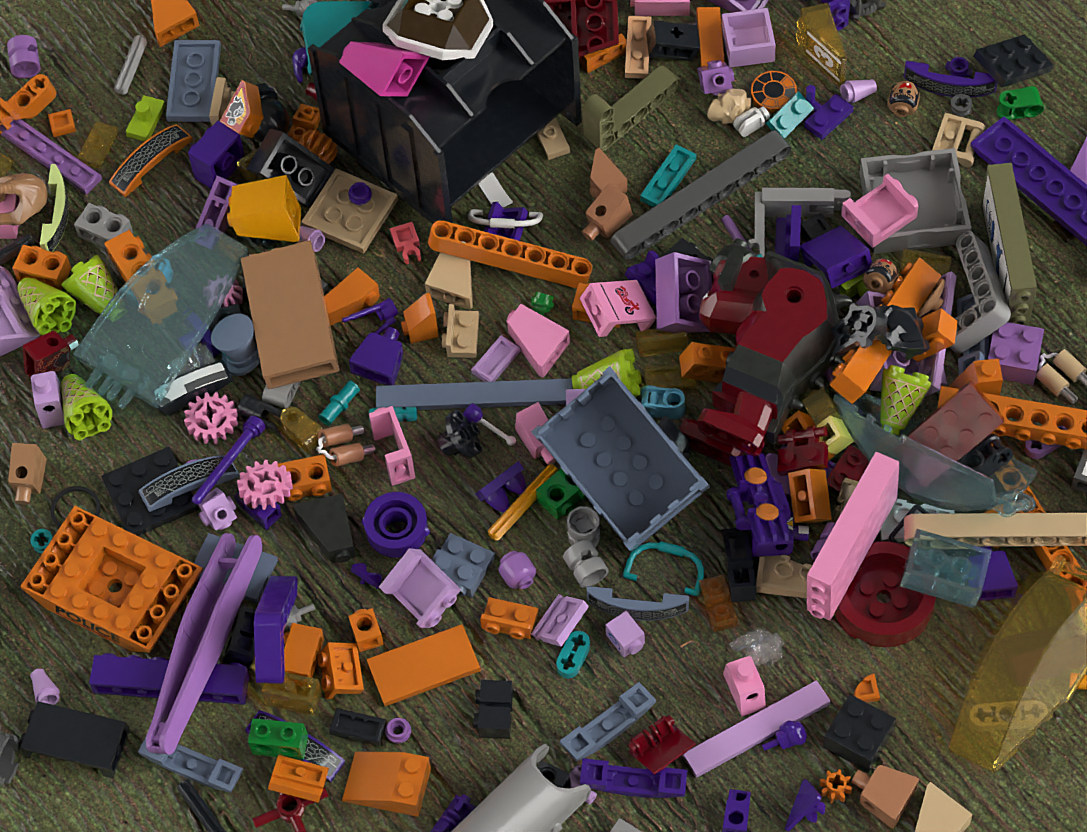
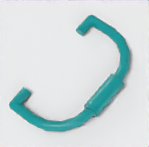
[622,541,704,596]

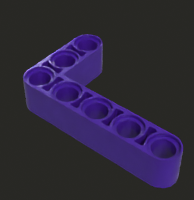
[254,576,298,684]

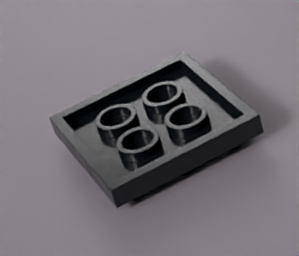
[101,446,199,536]

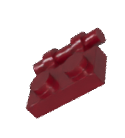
[777,425,828,476]

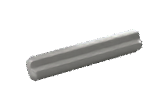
[114,35,147,95]

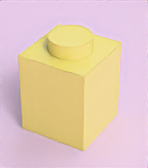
[817,416,855,455]

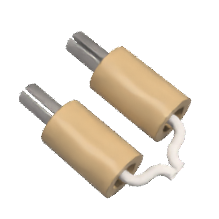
[1036,349,1087,404]

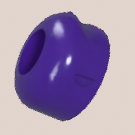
[362,492,430,558]

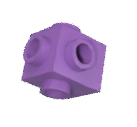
[697,60,734,95]

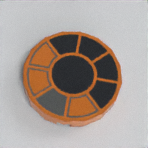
[751,71,797,113]

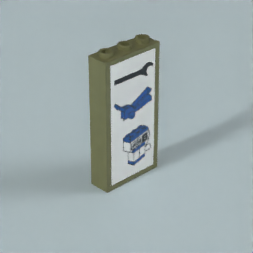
[981,163,1037,325]

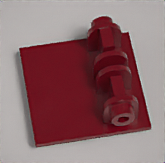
[827,445,872,493]
[627,715,696,775]

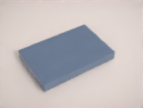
[194,533,278,603]

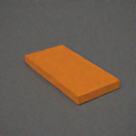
[366,624,481,707]

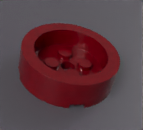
[835,541,937,647]

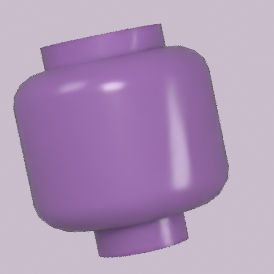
[499,551,536,589]

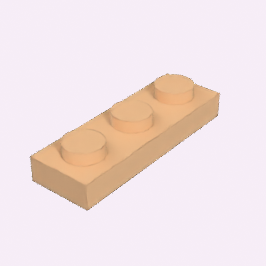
[625,16,651,79]

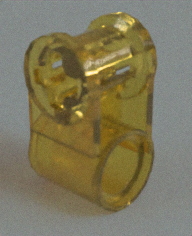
[281,407,323,453]

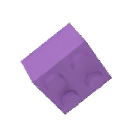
[988,322,1044,385]

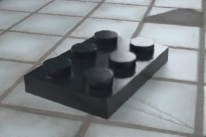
[973,34,1054,87]

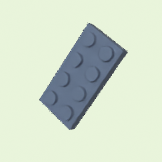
[166,40,221,122]

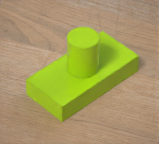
[125,95,166,142]

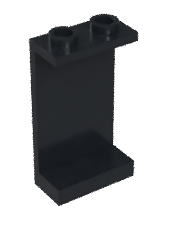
[19,701,130,779]

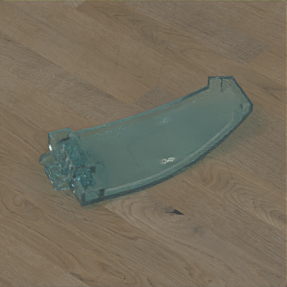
[73,223,248,409]

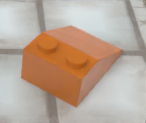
[342,752,431,817]

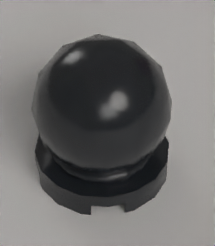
[253,83,290,143]

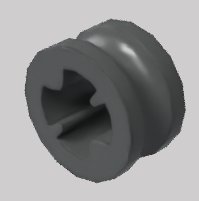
[951,94,972,117]

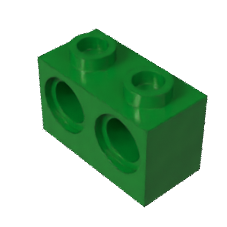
[536,469,587,520]
[248,718,308,760]

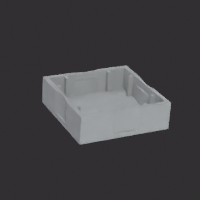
[859,148,971,254]

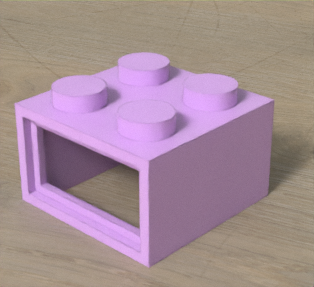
[722,8,776,68]

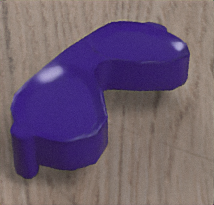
[350,563,382,589]

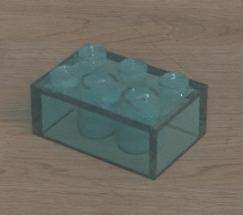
[900,529,992,608]

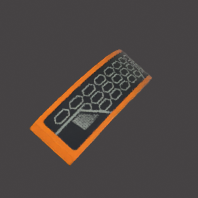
[109,124,193,197]

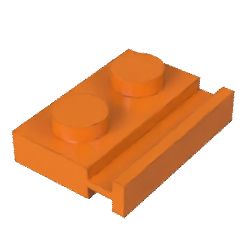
[268,755,329,803]

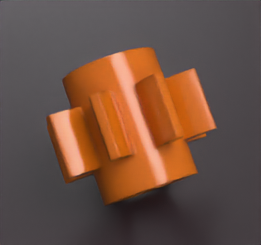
[819,769,852,804]

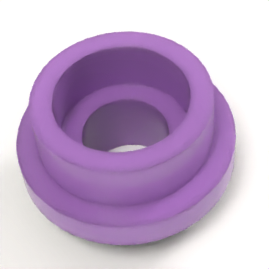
[385,718,411,744]

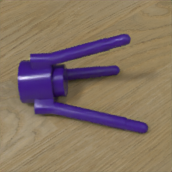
[342,297,399,335]

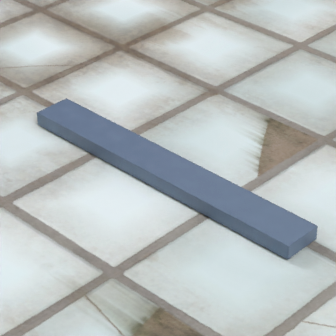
[376,379,572,410]

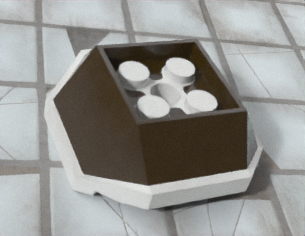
[383,0,493,60]

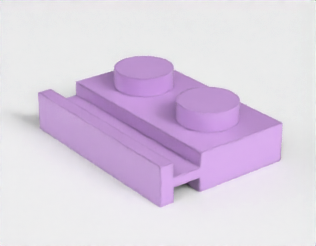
[531,594,589,646]

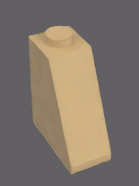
[425,241,473,310]
[915,782,973,832]

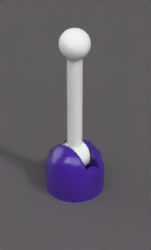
[463,403,516,446]

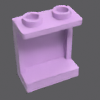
[379,548,461,628]

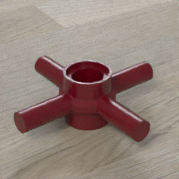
[252,775,329,832]

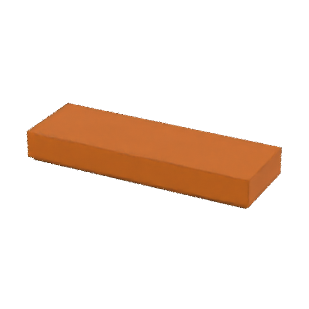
[696,7,724,67]

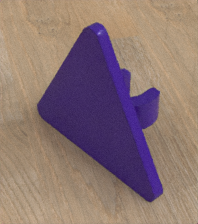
[784,779,825,832]

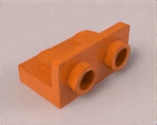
[480,597,538,640]
[318,642,364,699]

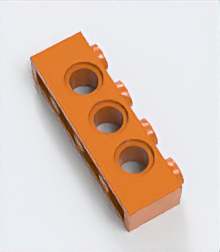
[104,229,178,325]

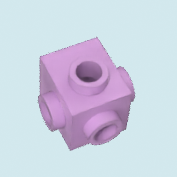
[198,488,237,530]

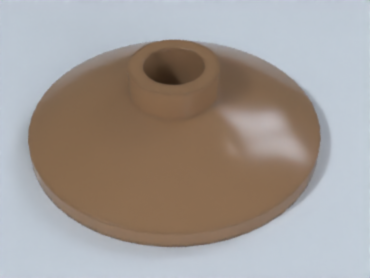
[917,278,945,318]

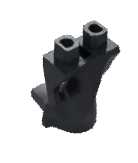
[831,303,930,360]

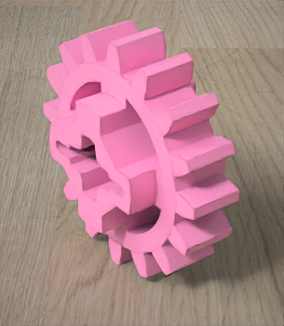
[184,392,238,444]
[237,460,293,510]

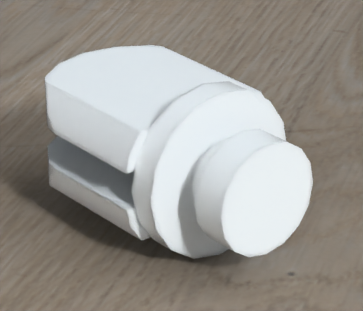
[733,106,770,137]

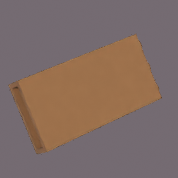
[241,240,340,390]

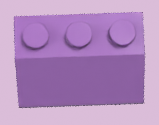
[655,252,712,333]

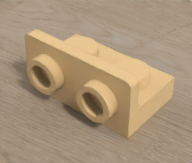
[209,77,235,126]
[442,304,479,358]

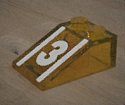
[796,3,847,86]

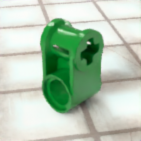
[996,86,1044,121]

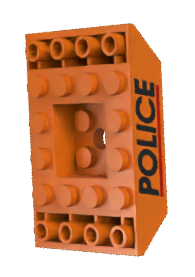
[20,506,203,653]

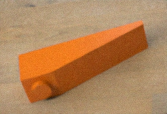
[324,267,380,326]

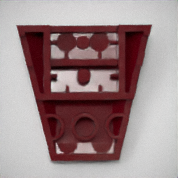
[544,0,619,57]

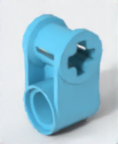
[640,385,686,419]

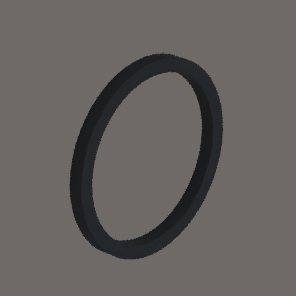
[50,486,101,528]

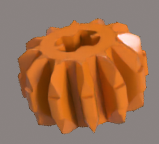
[298,129,338,164]

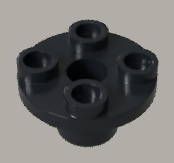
[437,410,482,458]

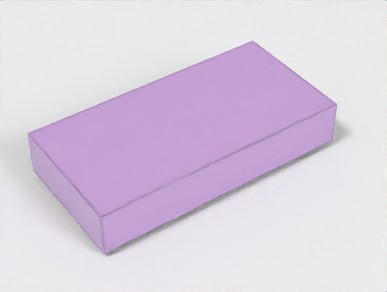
[471,335,521,382]

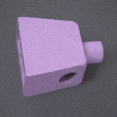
[31,371,64,429]

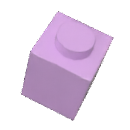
[605,611,645,657]

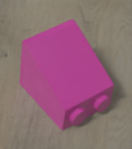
[339,41,430,96]

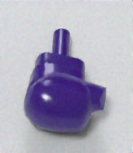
[762,720,807,751]

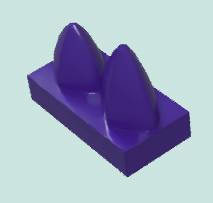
[475,461,526,512]

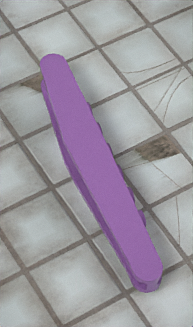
[146,533,262,755]

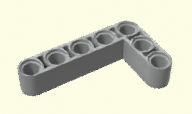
[949,231,1011,354]

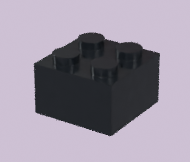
[823,694,896,772]

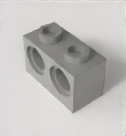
[74,203,133,249]

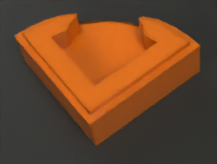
[854,674,880,703]

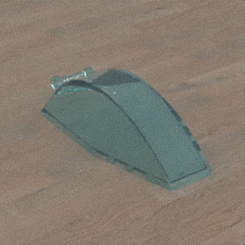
[833,393,1037,517]

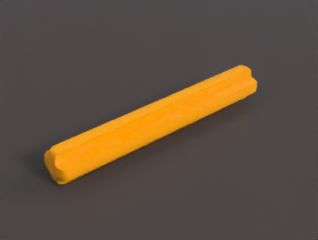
[488,464,559,541]

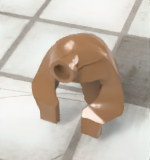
[0,173,47,226]

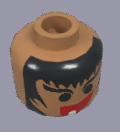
[888,81,920,117]
[863,259,899,294]

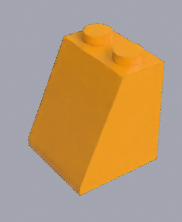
[227,175,301,242]

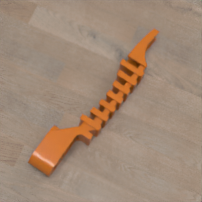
[0,74,56,134]

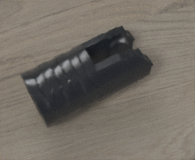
[237,394,286,432]

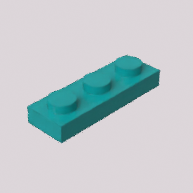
[640,144,696,208]

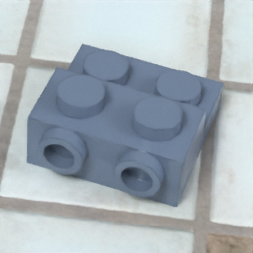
[432,533,495,598]

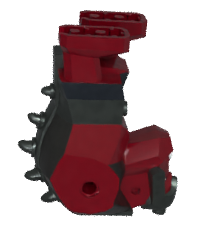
[679,238,856,467]

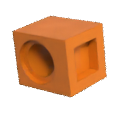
[348,608,384,653]

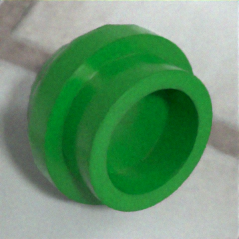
[530,292,555,316]

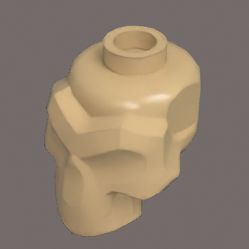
[707,89,751,125]

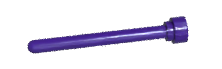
[192,416,265,504]

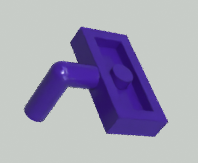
[804,85,854,140]

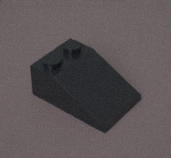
[247,129,334,209]

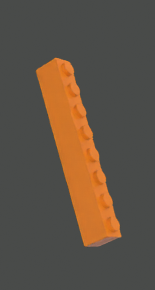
[829,257,941,404]

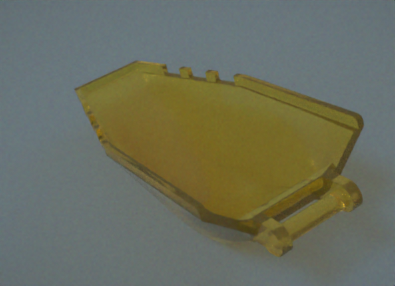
[949,555,1087,773]

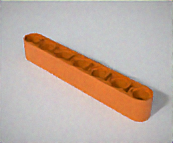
[428,220,592,288]

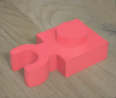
[390,222,421,265]

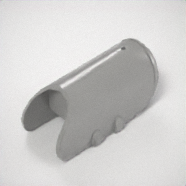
[451,744,591,832]

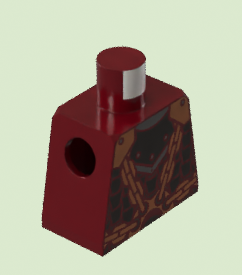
[22,331,79,379]

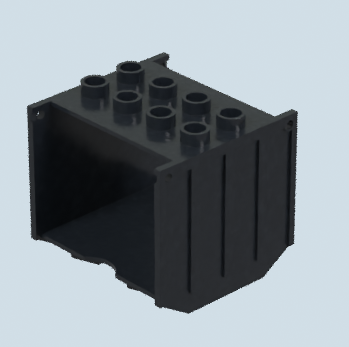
[307,0,582,224]

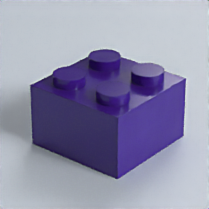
[188,121,246,189]

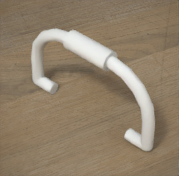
[467,209,543,228]

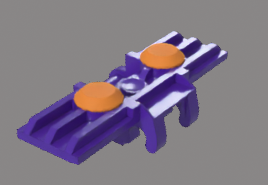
[726,454,793,547]

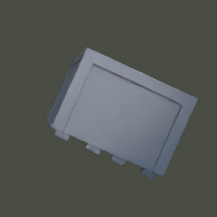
[531,366,710,551]

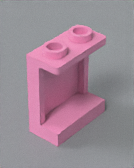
[842,174,919,248]

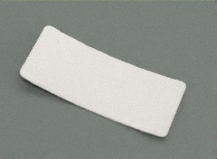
[479,172,513,207]

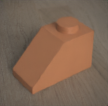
[589,148,627,199]

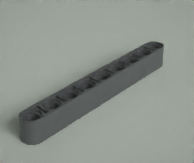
[610,130,792,260]

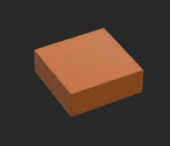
[48,109,76,137]

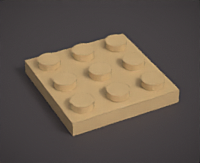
[301,168,398,254]

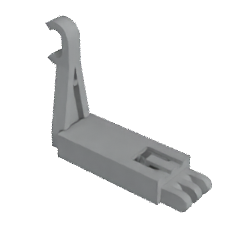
[748,188,851,258]

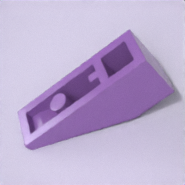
[190,176,239,250]

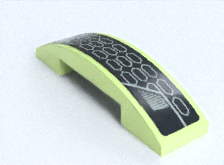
[40,164,69,252]

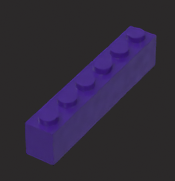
[89,653,249,705]

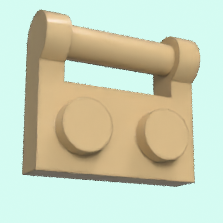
[932,113,985,167]

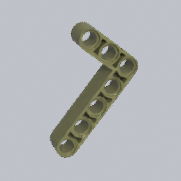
[583,65,681,151]

